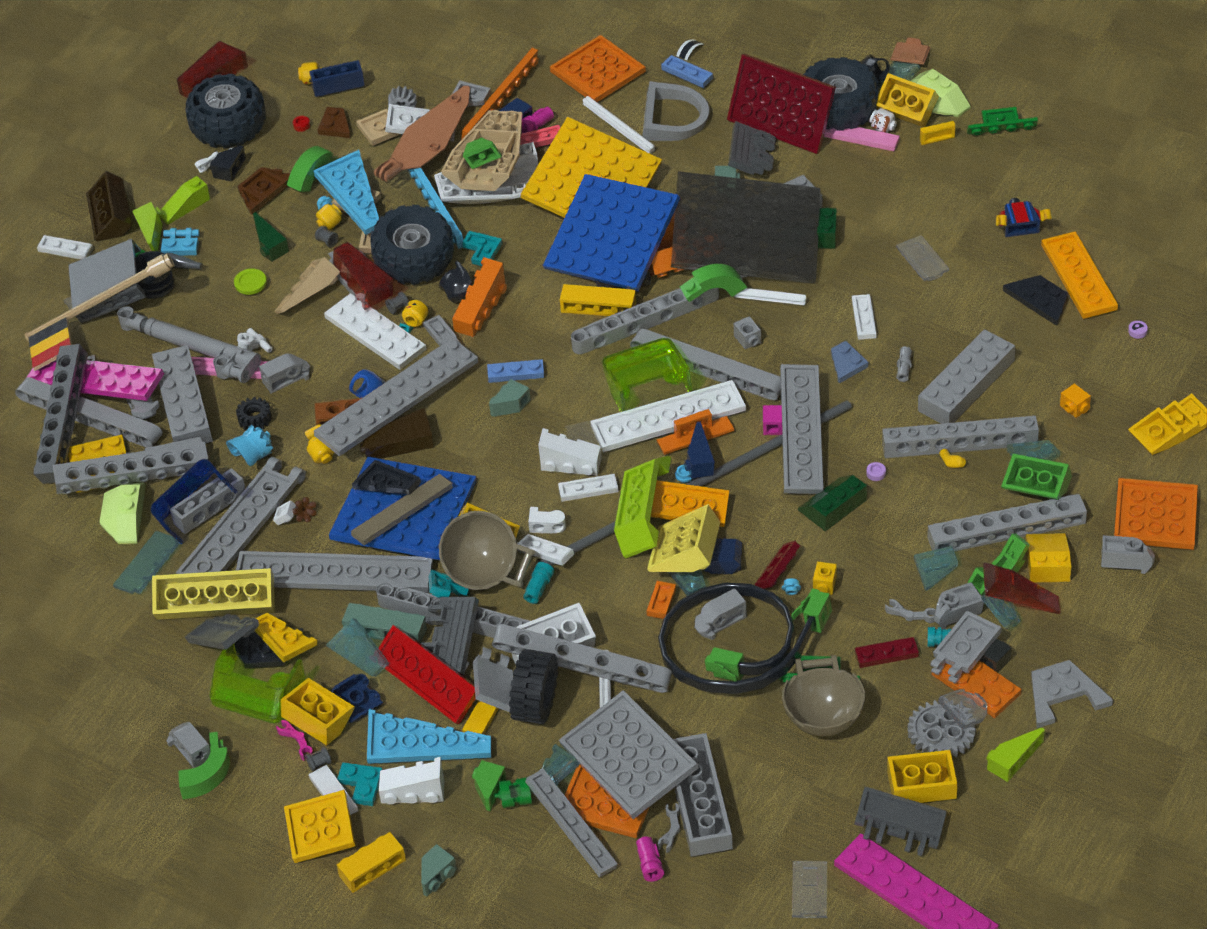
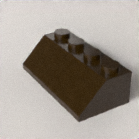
[86,171,132,242]

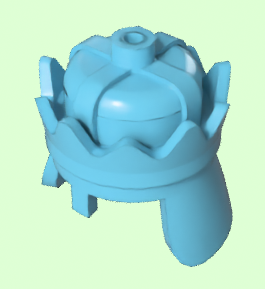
[226,424,273,466]

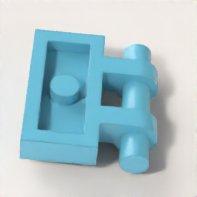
[161,228,200,256]

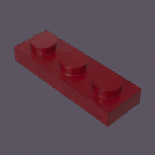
[754,540,800,589]
[854,637,919,668]

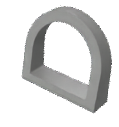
[642,81,709,141]

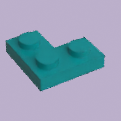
[462,231,502,266]
[428,570,469,598]
[337,762,383,806]

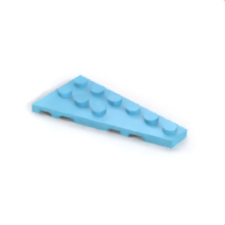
[313,150,379,235]
[367,709,491,764]

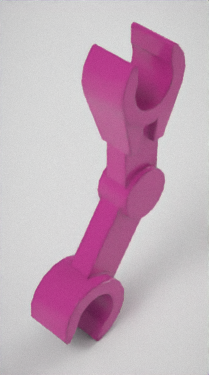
[276,720,313,761]

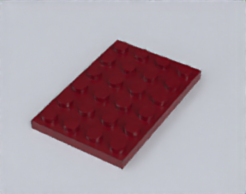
[727,54,836,154]

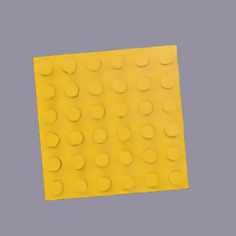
[520,117,662,218]

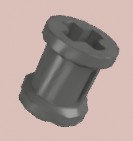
[315,226,339,247]
[385,292,409,314]
[305,746,331,771]

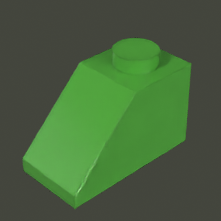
[463,138,502,169]
[472,760,506,811]

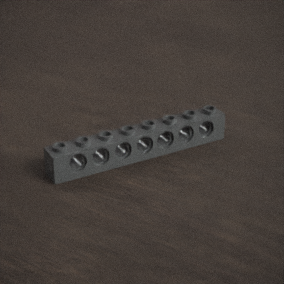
[34,344,88,484]

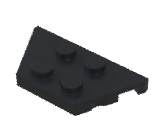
[1003,275,1068,326]
[231,628,304,669]

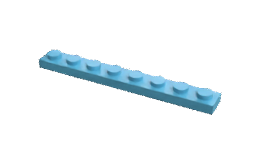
[408,167,463,249]

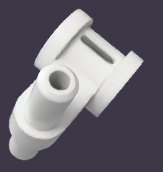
[237,328,273,353]

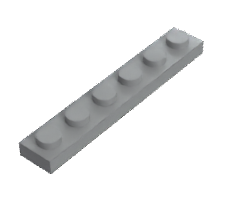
[525,769,617,878]

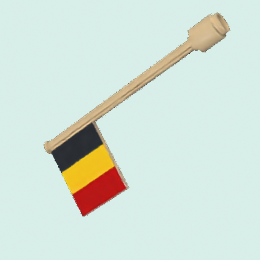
[25,253,175,371]

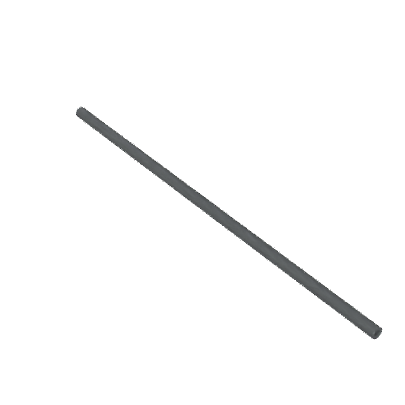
[541,400,852,566]

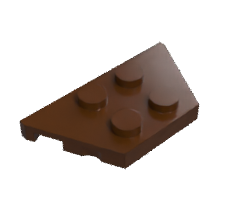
[237,167,290,215]

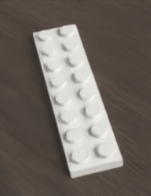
[590,380,746,452]

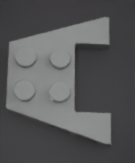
[1031,660,1113,728]

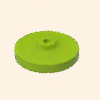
[234,269,267,295]

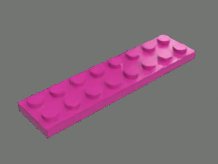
[26,360,164,401]
[834,833,999,929]

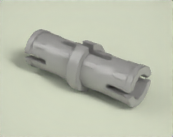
[896,346,912,382]

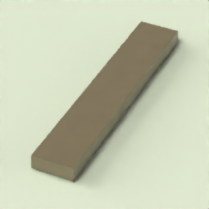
[351,474,453,545]

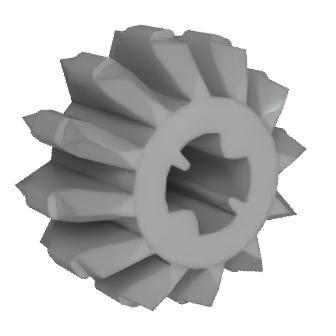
[388,86,417,107]

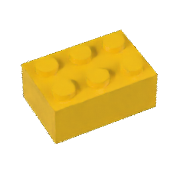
[876,73,939,127]
[887,750,957,803]

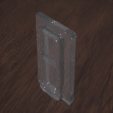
[896,235,949,281]
[792,861,827,918]

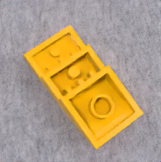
[1128,393,1207,455]

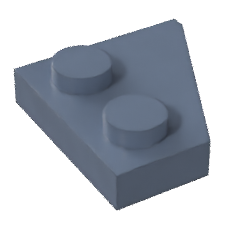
[831,341,868,383]

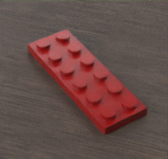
[372,625,476,724]

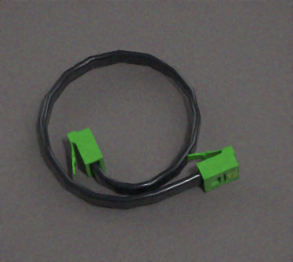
[658,582,832,694]

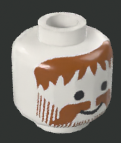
[870,108,897,133]

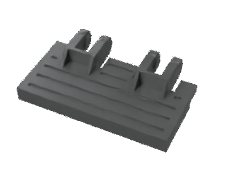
[728,121,776,175]
[421,597,479,675]
[185,614,259,650]
[854,786,947,856]

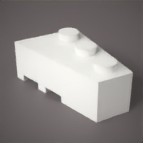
[379,757,444,804]

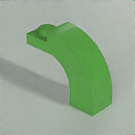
[287,146,339,192]
[679,264,747,302]
[968,533,1030,595]
[178,732,230,799]

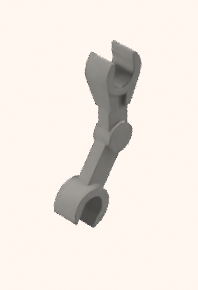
[885,599,935,623]
[658,803,680,853]

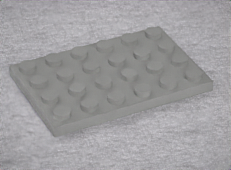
[559,690,699,819]

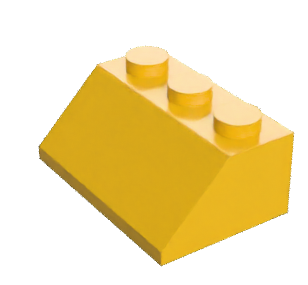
[281,678,354,746]

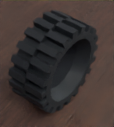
[509,649,558,725]

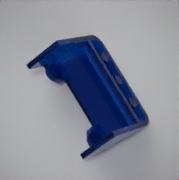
[151,458,238,544]

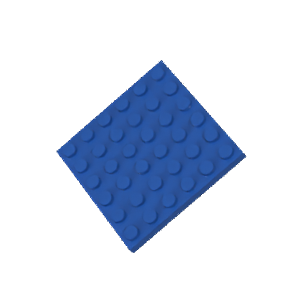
[543,174,681,291]
[329,457,476,560]

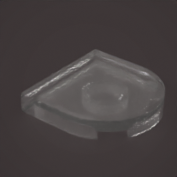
[938,689,987,730]

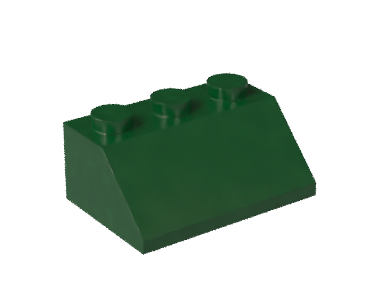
[798,475,867,532]

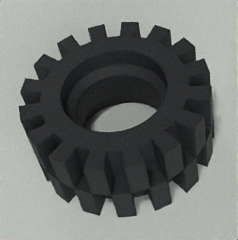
[236,397,272,430]

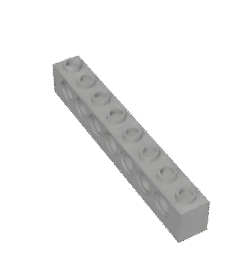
[882,416,1039,458]
[52,442,209,494]
[927,494,1087,556]

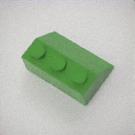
[1001,454,1072,499]

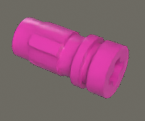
[521,107,554,133]
[636,836,664,882]

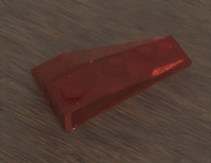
[983,562,1060,614]

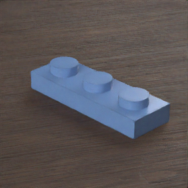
[661,55,713,88]
[487,359,544,383]

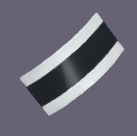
[676,39,703,60]

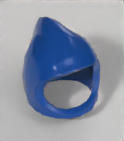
[349,369,385,398]

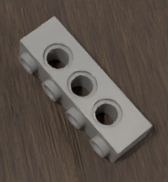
[170,468,245,534]

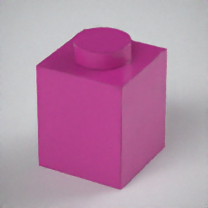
[763,405,782,435]

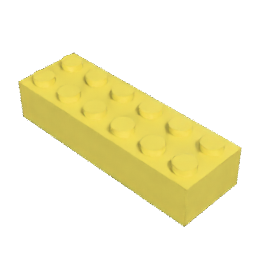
[152,568,275,620]

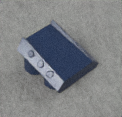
[703,539,742,574]
[331,674,384,723]

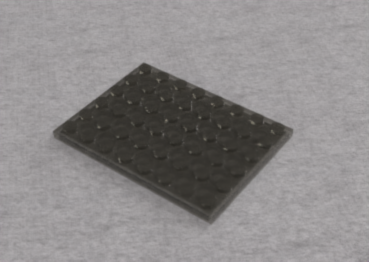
[671,171,821,284]

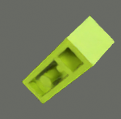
[160,176,210,225]
[133,202,163,251]
[986,727,1045,782]

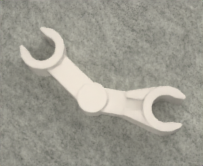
[195,148,232,173]

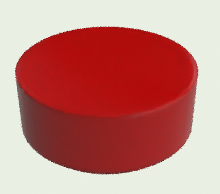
[293,116,310,132]

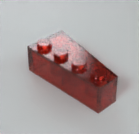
[177,41,248,98]
[333,242,393,310]

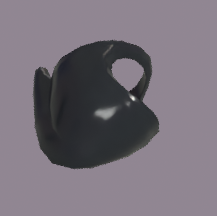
[861,54,890,84]
[439,261,472,303]

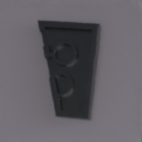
[352,460,421,495]

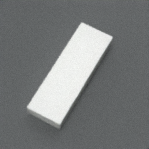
[37,235,94,260]
[852,294,876,340]
[558,474,618,502]
[517,534,574,566]
[309,765,358,815]

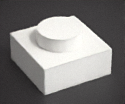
[273,500,296,525]

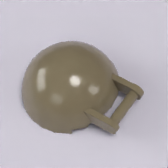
[439,511,536,590]
[782,655,865,736]

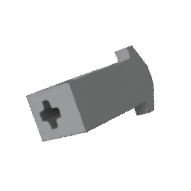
[259,353,310,393]
[126,397,159,420]
[1101,535,1155,574]
[934,582,984,629]
[695,588,746,640]
[166,722,210,768]

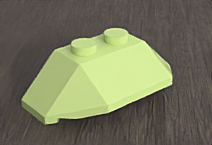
[911,69,970,117]
[100,483,146,544]

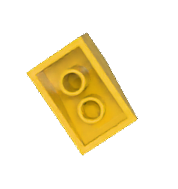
[1025,533,1071,583]

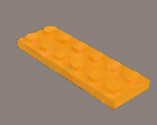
[1041,231,1118,319]

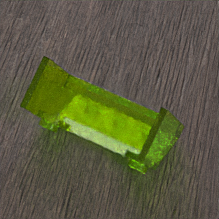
[602,338,692,412]
[209,643,306,723]

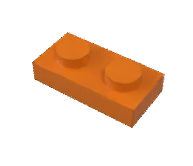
[647,581,676,619]

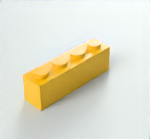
[560,284,636,316]

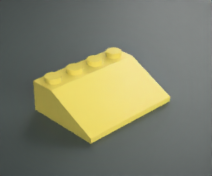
[647,504,720,572]

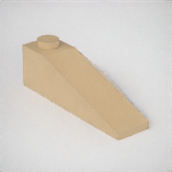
[274,257,340,314]

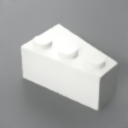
[538,428,602,476]

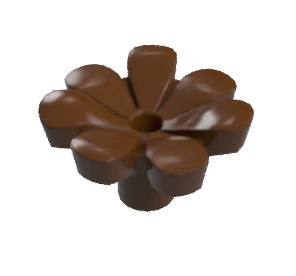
[293,497,316,523]

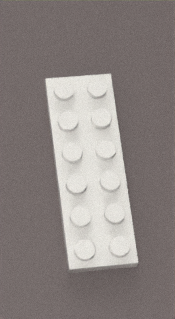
[324,293,426,370]

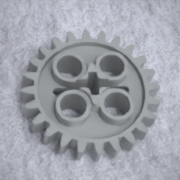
[907,700,975,757]

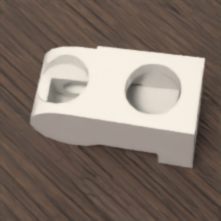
[528,507,566,534]

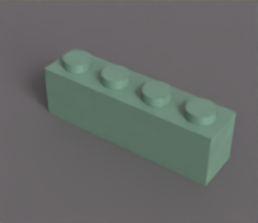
[342,603,427,644]

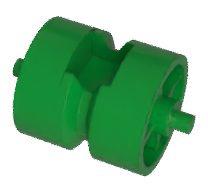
[494,777,533,808]

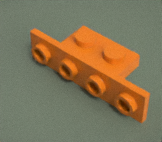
[657,409,734,455]

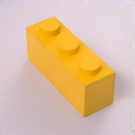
[336,832,406,893]

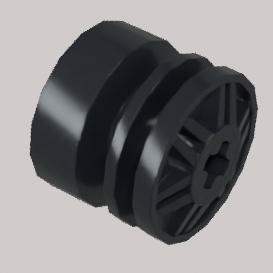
[135,251,175,299]

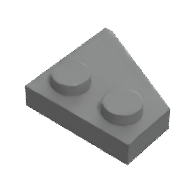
[451,81,491,107]

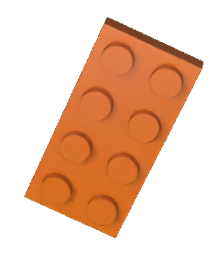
[931,660,1022,719]

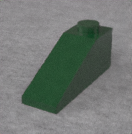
[253,212,289,262]

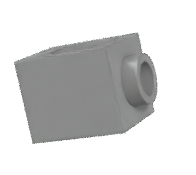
[733,316,761,349]

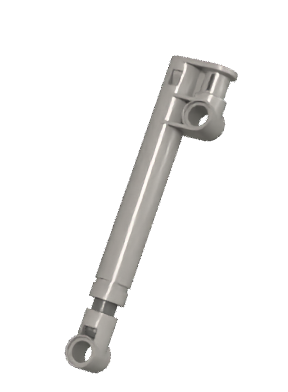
[117,306,261,383]

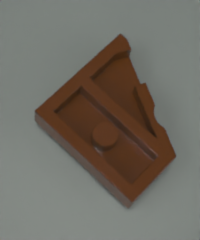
[317,107,351,138]

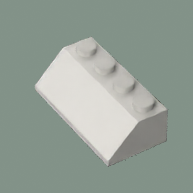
[511,603,596,664]

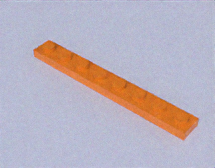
[461,47,539,140]

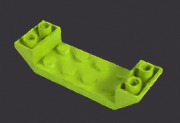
[614,456,671,559]

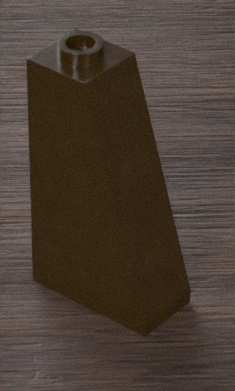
[360,408,434,459]

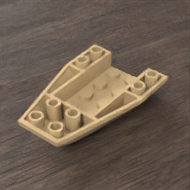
[441,110,523,191]

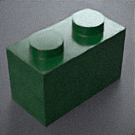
[817,208,837,249]

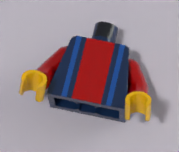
[996,198,1052,237]

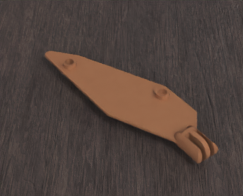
[374,86,470,182]

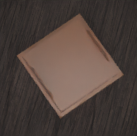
[890,37,930,65]

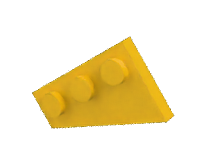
[255,613,317,662]

